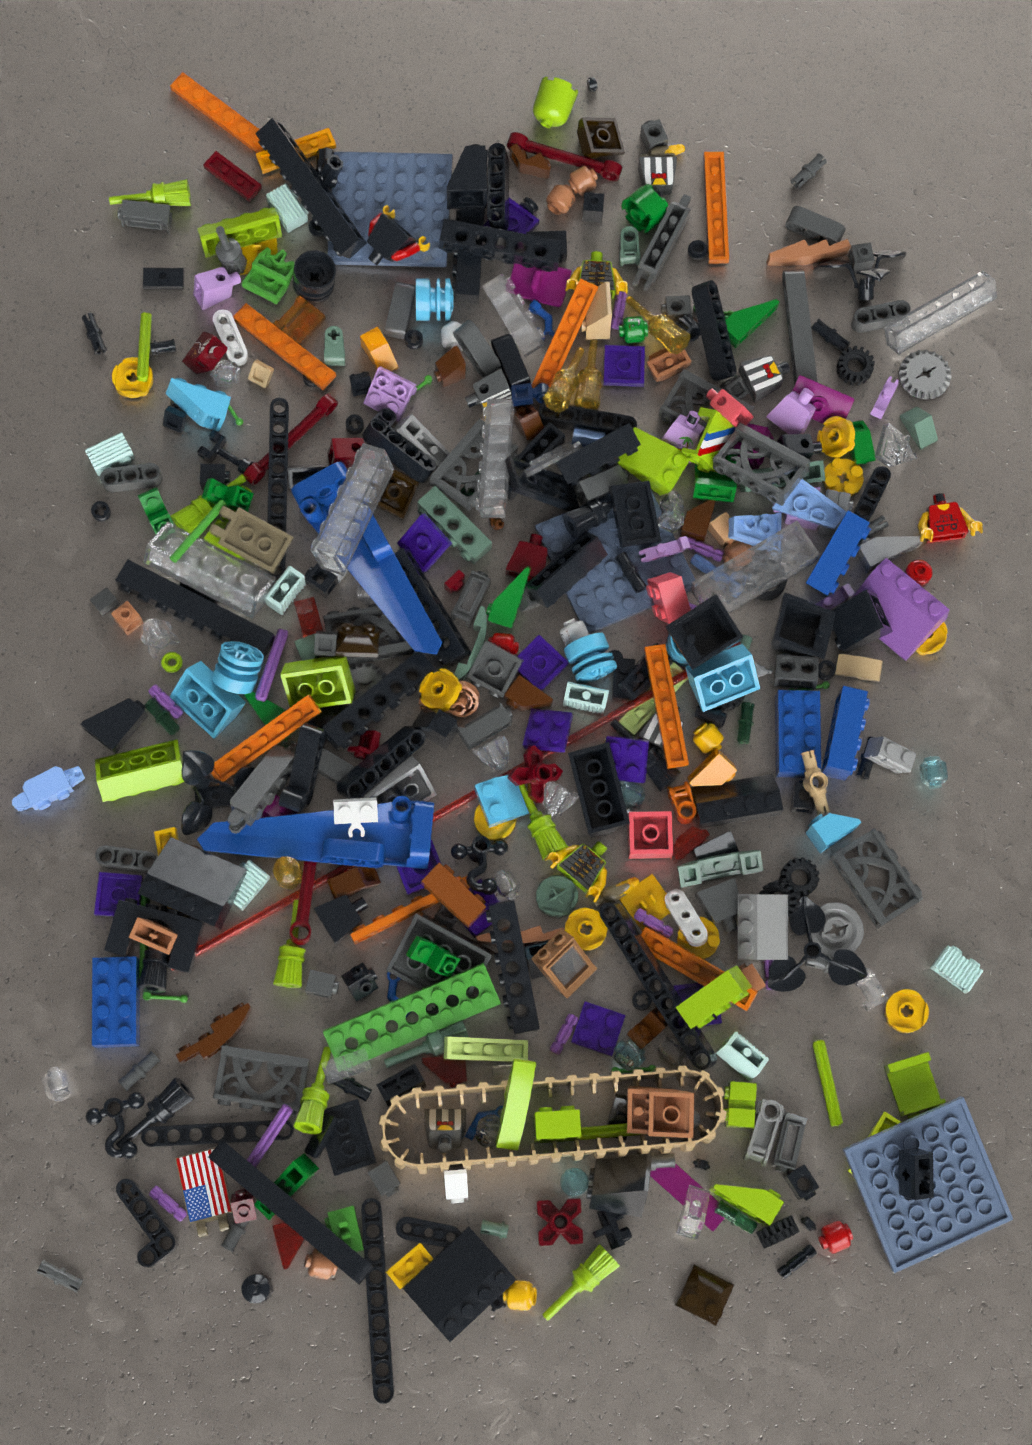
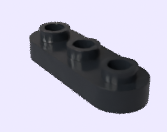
[396,1217,461,1248]

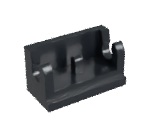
[376,1064,427,1107]

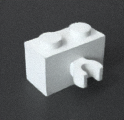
[333,797,378,837]

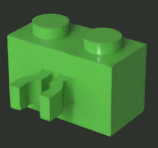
[325,1206,364,1252]

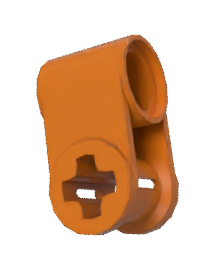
[666,781,696,824]

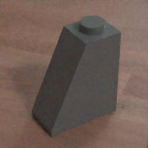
[574,465,629,506]

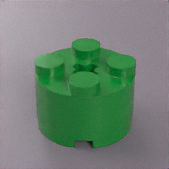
[621,184,668,233]

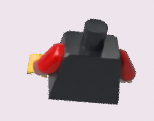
[367,205,430,265]

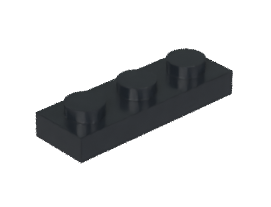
[617,643,671,700]

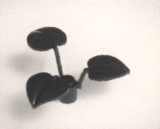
[814,250,906,300]
[181,750,255,835]
[767,896,867,992]

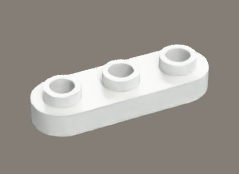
[213,309,248,366]
[665,889,708,947]

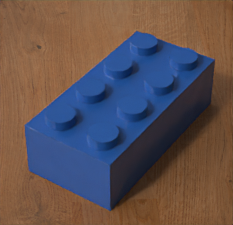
[806,510,871,596]
[821,686,870,781]
[775,690,822,778]
[92,956,140,1048]

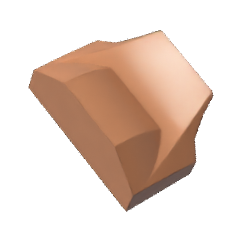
[646,345,692,382]

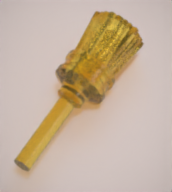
[626,296,691,354]
[574,339,603,410]
[543,347,585,413]
[273,856,303,890]

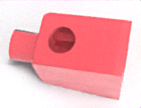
[706,388,754,428]

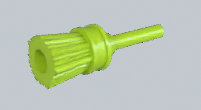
[109,179,191,206]
[171,474,247,537]
[519,784,568,860]
[273,900,306,988]
[293,1047,331,1135]
[542,1244,620,1321]

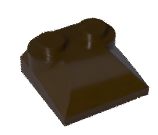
[577,117,625,160]
[366,464,419,519]
[335,623,380,658]
[675,1264,734,1326]

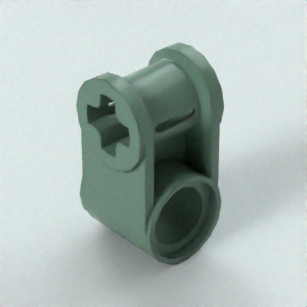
[619,226,641,267]
[324,326,345,366]

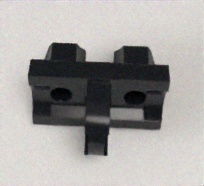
[593,1211,632,1250]

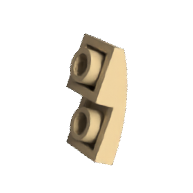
[835,654,883,682]

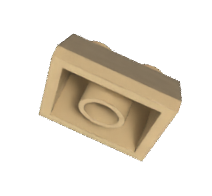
[581,282,612,340]

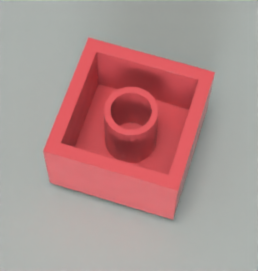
[646,572,691,624]
[627,811,673,859]

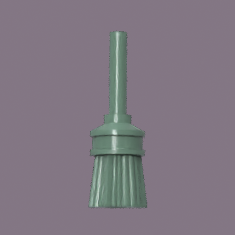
[384,1020,469,1068]

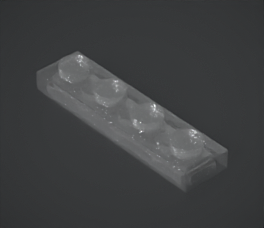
[524,441,583,478]

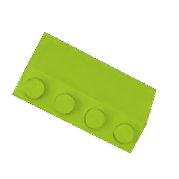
[197,207,282,258]
[95,739,184,802]

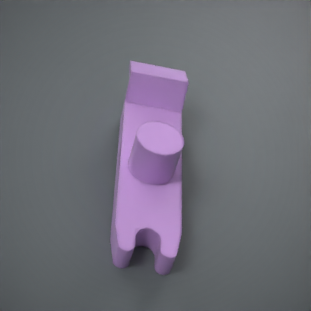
[870,376,899,419]
[639,536,691,563]
[815,583,855,610]

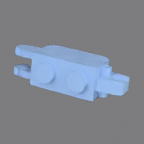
[12,766,85,812]

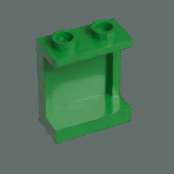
[693,454,738,502]

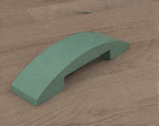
[454,606,487,681]
[677,850,764,888]

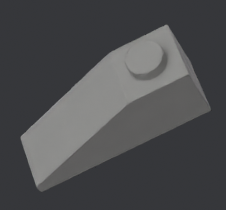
[393,414,450,469]
[857,536,924,573]

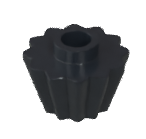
[673,314,701,342]

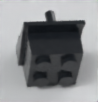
[771,593,836,660]
[666,594,743,670]

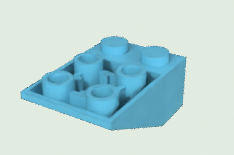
[165,378,231,432]

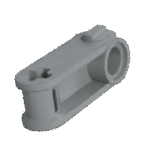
[744,1098,786,1167]

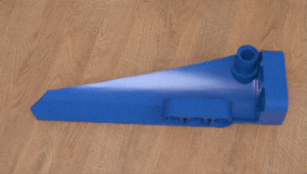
[291,462,442,654]
[197,796,434,869]

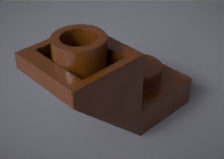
[510,144,551,179]
[327,867,381,899]
[627,1006,668,1050]

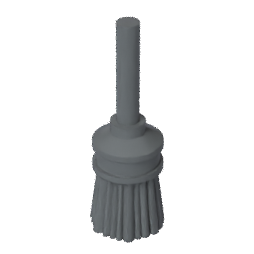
[216,226,247,275]

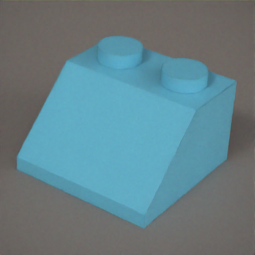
[474,775,529,828]
[806,813,862,854]

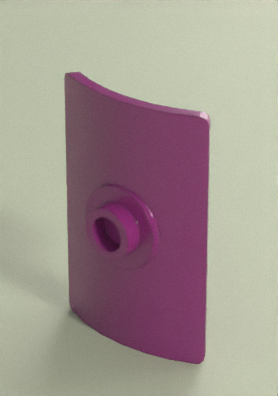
[506,263,572,307]
[792,375,854,424]

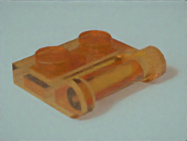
[273,296,326,345]

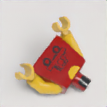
[917,493,983,544]

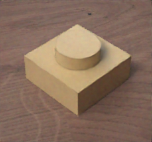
[248,360,274,388]

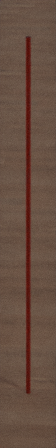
[171,641,741,971]

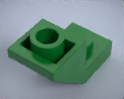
[850,420,876,464]
[202,478,254,512]
[138,487,176,539]
[406,936,461,977]

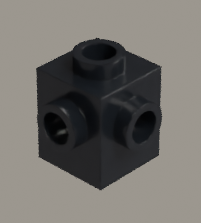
[341,962,379,1002]

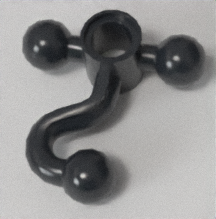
[451,836,508,895]
[85,1092,145,1159]

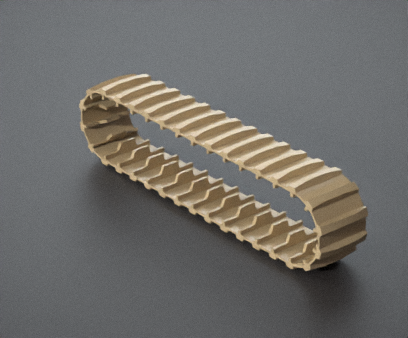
[378,1065,727,1174]

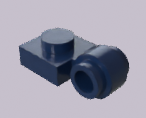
[511,383,551,407]

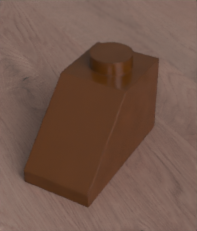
[433,346,466,388]
[506,404,544,441]
[678,500,716,542]
[504,675,553,712]

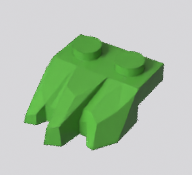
[242,247,294,305]

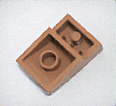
[627,1086,694,1138]

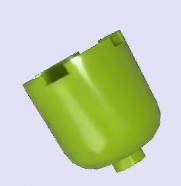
[533,77,578,128]

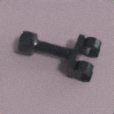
[197,430,254,474]

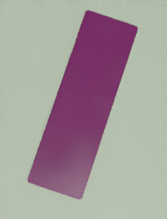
[650,1163,729,1231]

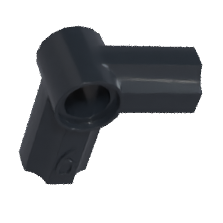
[315,147,343,189]

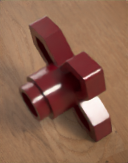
[507,745,563,804]
[537,1199,583,1246]

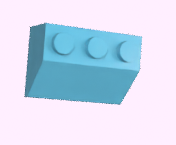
[685,644,760,712]
[169,661,246,739]

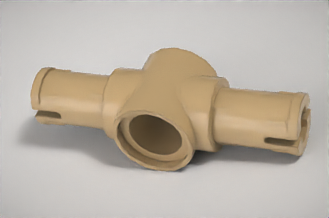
[800,750,831,815]

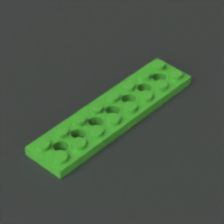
[323,963,501,1072]

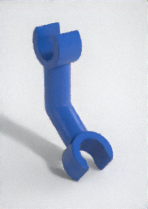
[528,300,555,342]
[387,972,411,1018]
[465,1105,503,1141]

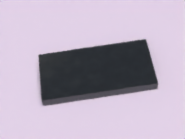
[505,456,580,512]

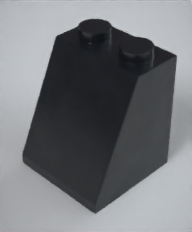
[447,144,487,209]
[831,589,893,653]
[586,1154,652,1218]

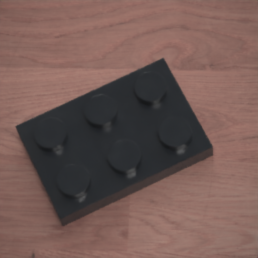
[609,481,661,548]
[324,1099,377,1176]

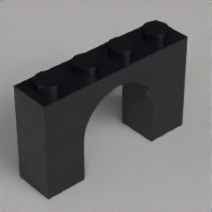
[104,897,205,974]

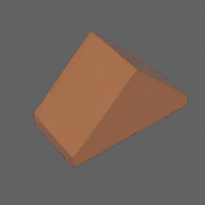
[129,917,178,955]

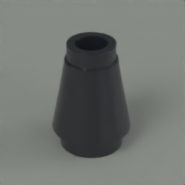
[695,705,727,729]

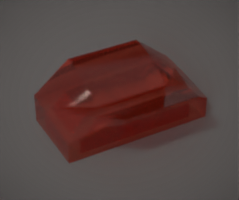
[671,826,710,864]

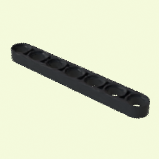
[141,1120,294,1147]

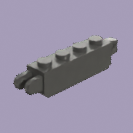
[632,194,691,292]
[228,740,297,834]

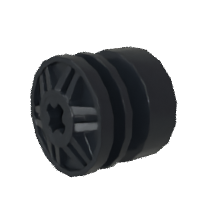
[292,250,336,304]

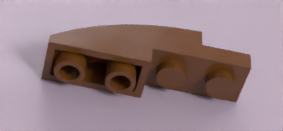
[176,1003,252,1064]

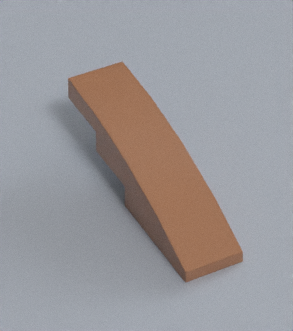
[766,239,851,266]
[476,926,565,947]

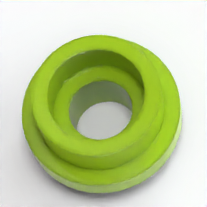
[161,652,183,673]

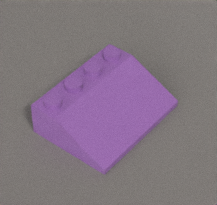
[851,558,950,661]

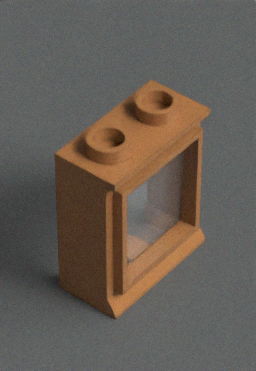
[531,929,598,999]

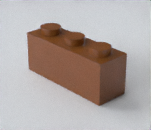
[421,862,486,928]

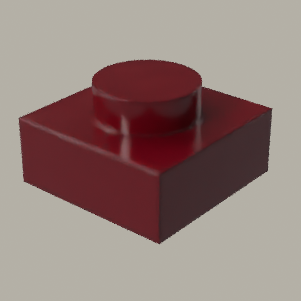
[444,570,465,594]

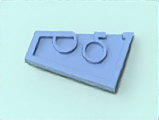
[772,479,846,530]
[728,513,782,553]

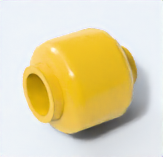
[692,722,724,753]
[503,1280,537,1311]

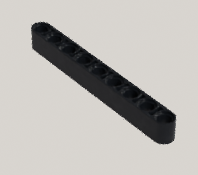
[266,397,289,582]
[599,902,717,1070]
[208,1140,374,1285]
[361,1198,394,1404]

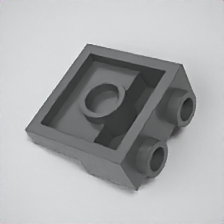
[467,640,524,698]

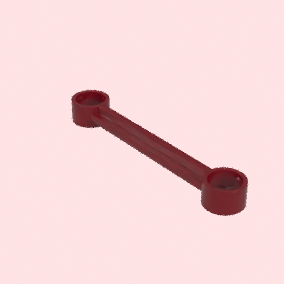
[506,132,623,182]
[243,393,338,486]
[290,861,317,945]

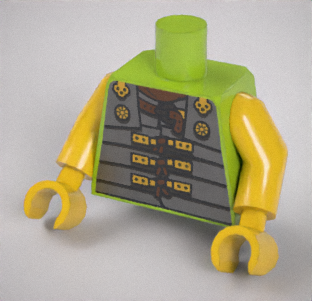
[565,251,628,299]
[544,841,607,902]

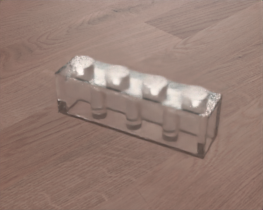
[482,273,546,357]

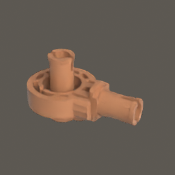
[419,681,480,717]

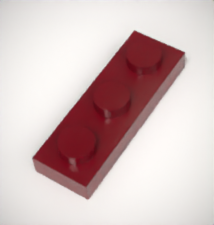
[203,151,262,202]

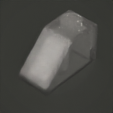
[321,1048,372,1084]
[676,1185,710,1240]

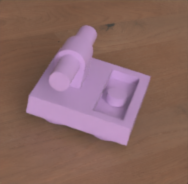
[363,366,417,422]

